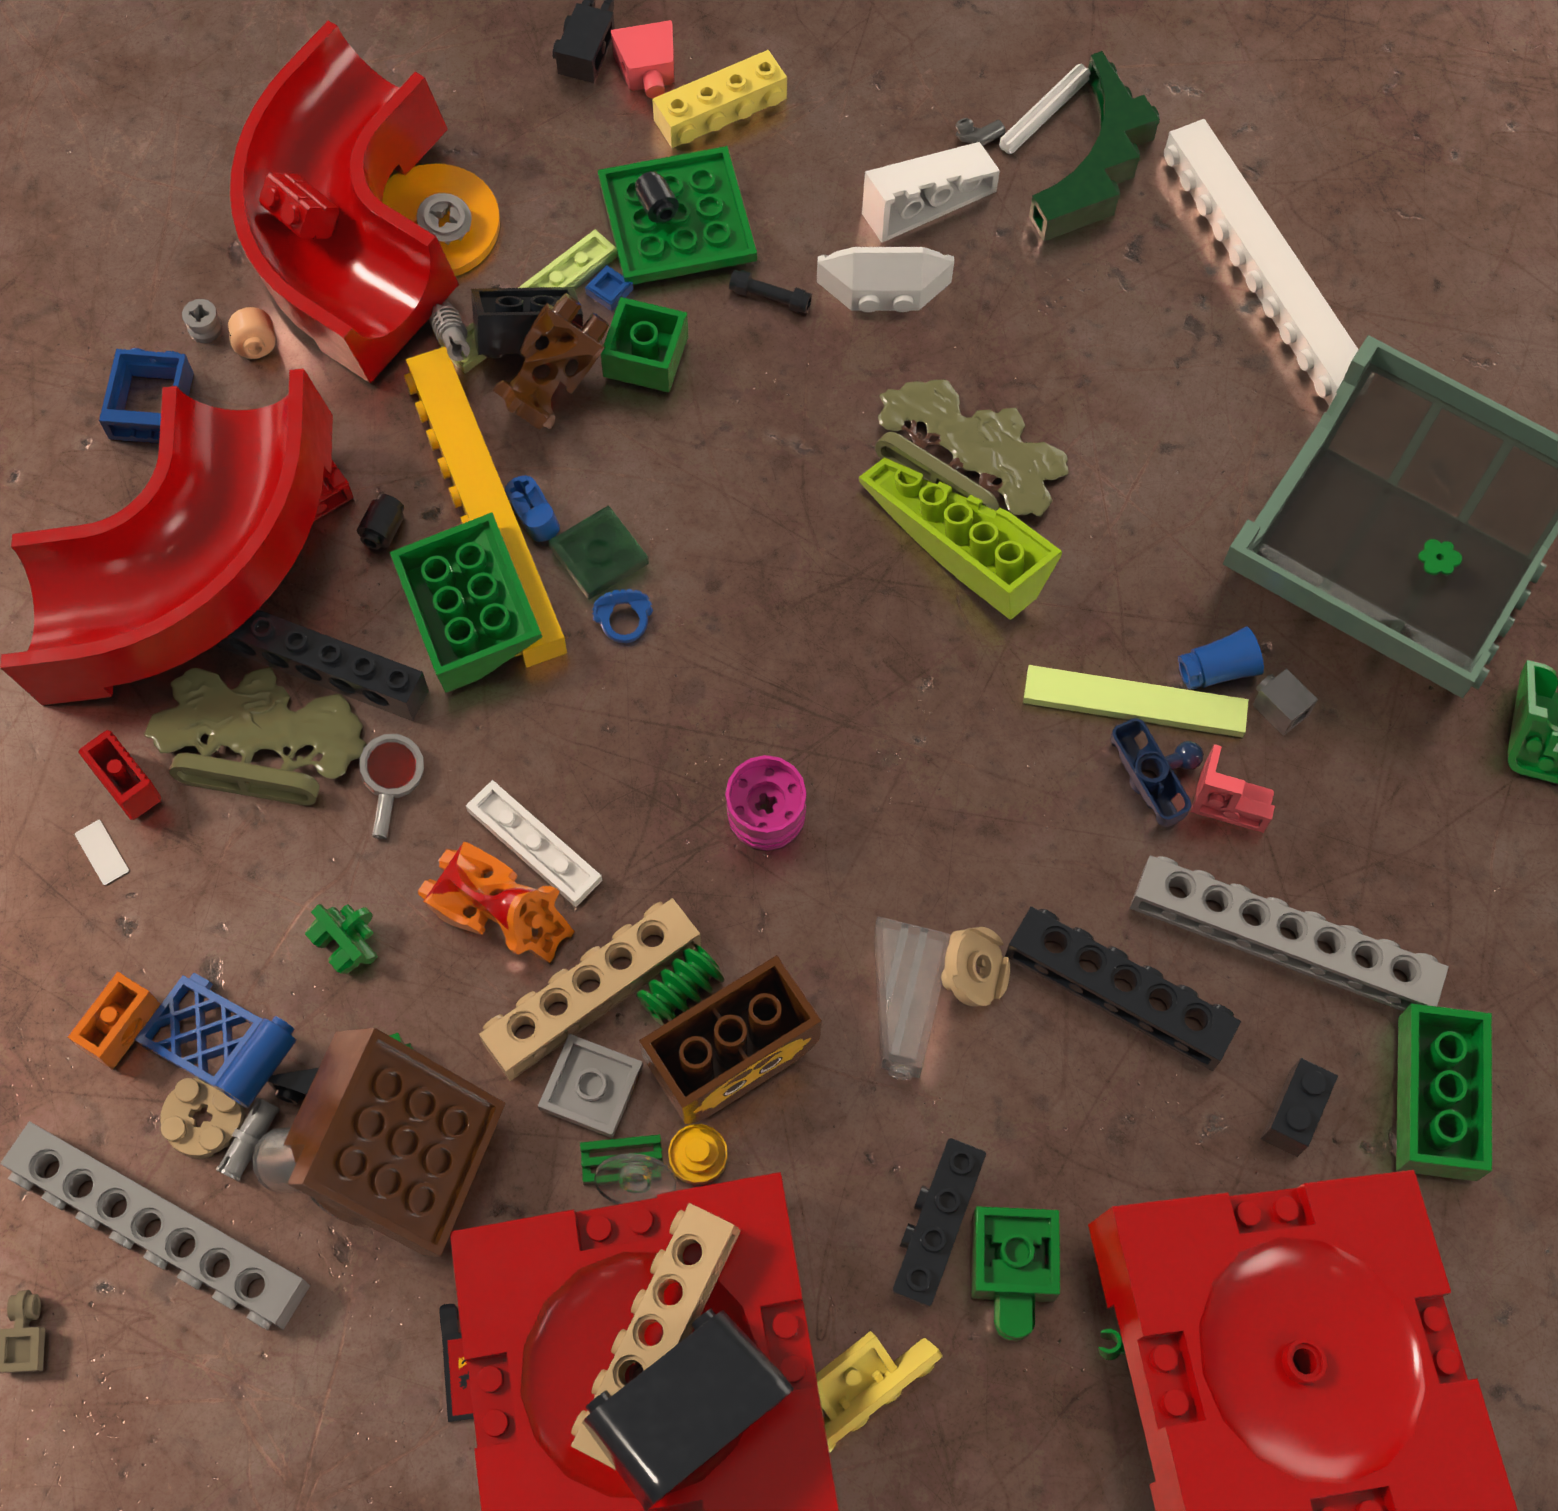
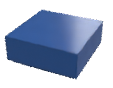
[585,265,633,311]

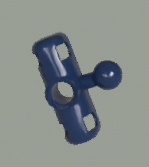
[1110,718,1204,827]

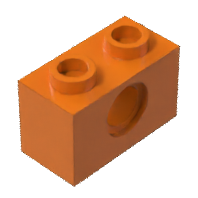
[67,971,161,1070]

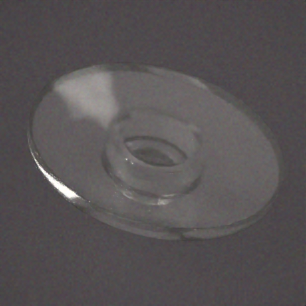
[594,1154,677,1204]

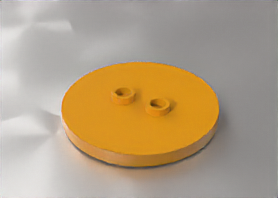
[382,164,500,276]

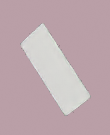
[75,820,129,885]

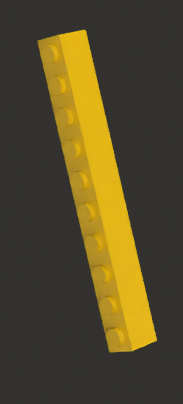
[404,346,567,668]

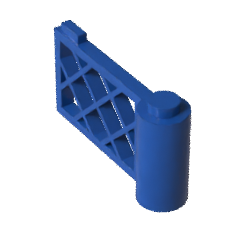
[134,973,296,1108]

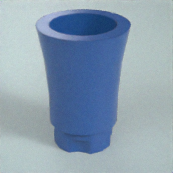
[1178,626,1264,690]

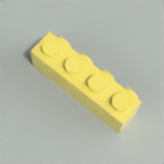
[652,50,787,148]

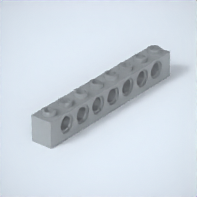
[1130,855,1449,1011]
[0,1121,311,1331]

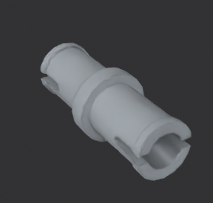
[216,1097,280,1182]

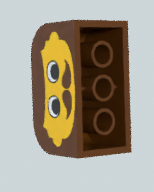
[639,955,822,1124]

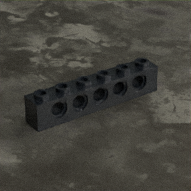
[215,610,429,721]
[1005,906,1241,1071]

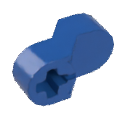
[505,475,560,542]

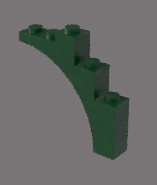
[1029,51,1160,241]

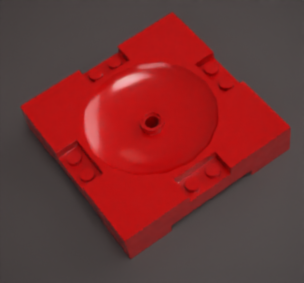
[1088,1170,1518,1511]
[450,1172,840,1511]

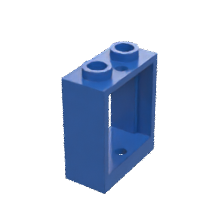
[99,348,194,443]

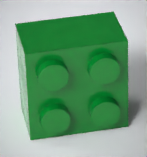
[600,297,688,392]

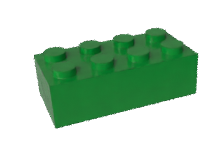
[1396,1003,1492,1181]

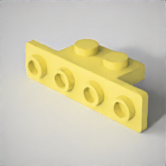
[816,1331,943,1452]

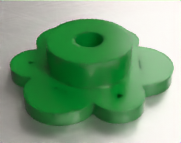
[1418,539,1462,575]

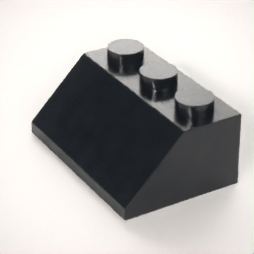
[471,287,583,358]

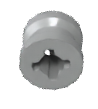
[182,299,223,343]

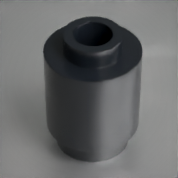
[635,172,679,223]
[356,494,405,550]

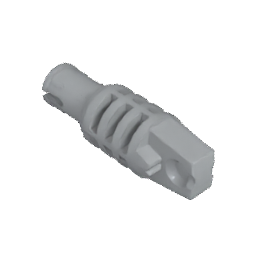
[430,299,470,361]

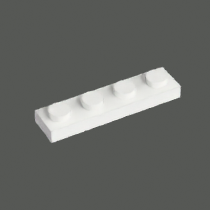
[466,780,602,907]

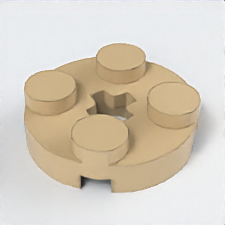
[941,927,1010,1007]
[160,1077,245,1159]

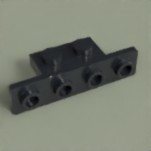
[892,1138,986,1307]

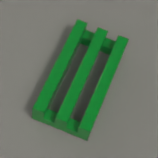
[580,1134,664,1185]

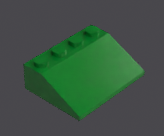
[390,512,543,693]

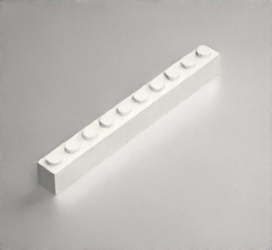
[1164,119,1375,407]

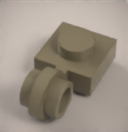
[0,1290,45,1374]

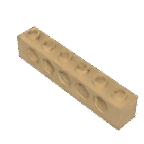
[479,898,701,1081]
[571,1203,741,1470]

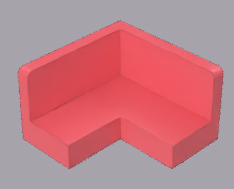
[1190,744,1275,833]

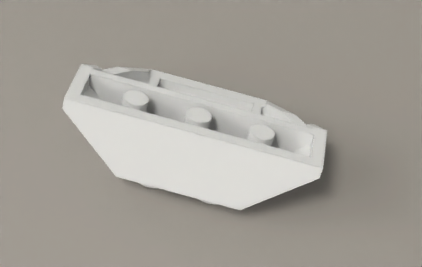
[817,247,954,312]

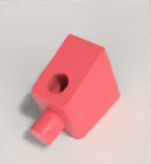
[611,20,675,99]

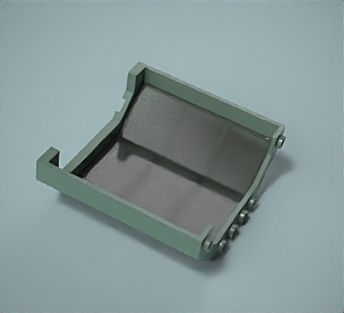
[1223,335,1558,698]

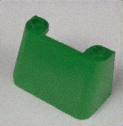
[1508,660,1558,784]

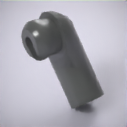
[956,118,1006,146]

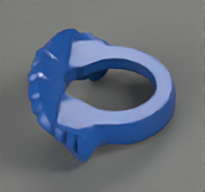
[592,589,653,644]

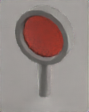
[359,734,424,839]

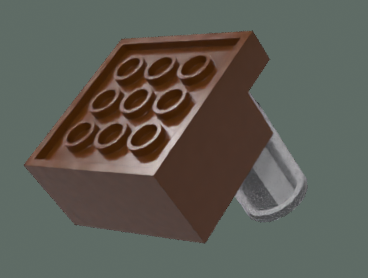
[252,1027,506,1257]

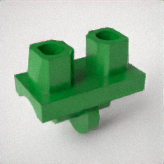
[305,904,378,974]

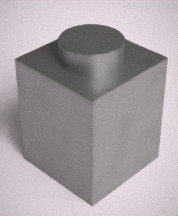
[1253,668,1318,736]

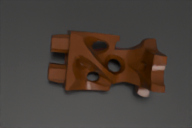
[493,293,609,430]

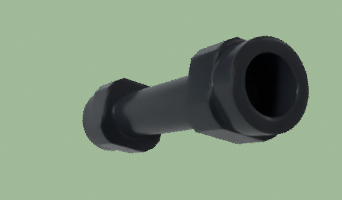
[729,270,812,314]

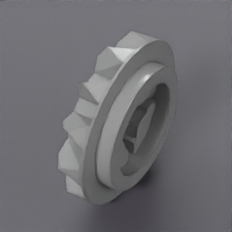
[417,193,472,245]

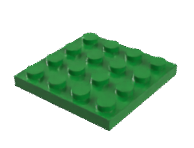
[598,146,757,285]

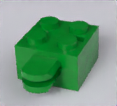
[971,1206,1060,1342]

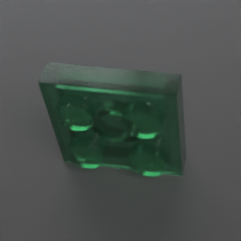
[548,505,649,600]

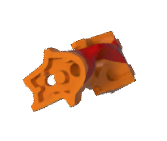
[418,842,575,963]

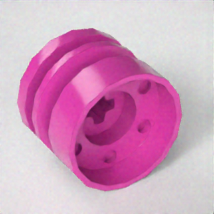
[725,755,807,851]

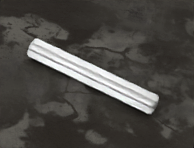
[999,64,1090,154]

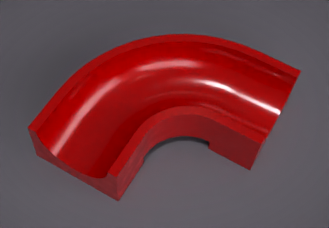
[230,20,459,383]
[0,368,333,705]

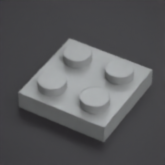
[538,1034,643,1139]

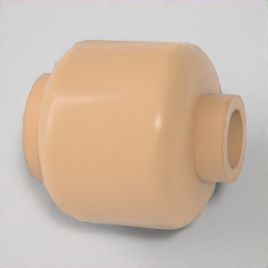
[228,307,276,359]

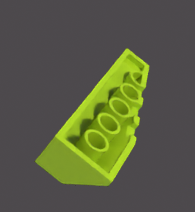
[859,457,1062,620]

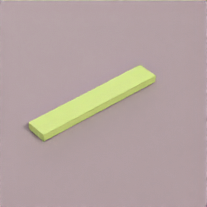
[441,229,618,374]
[1023,665,1249,738]

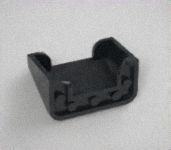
[582,1308,794,1511]

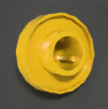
[668,1124,728,1186]

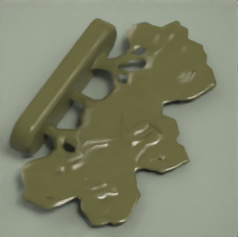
[144,667,367,806]

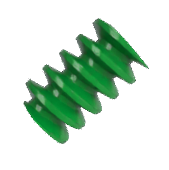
[636,944,725,1026]

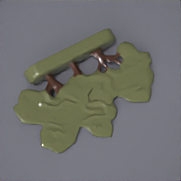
[875,379,1069,516]

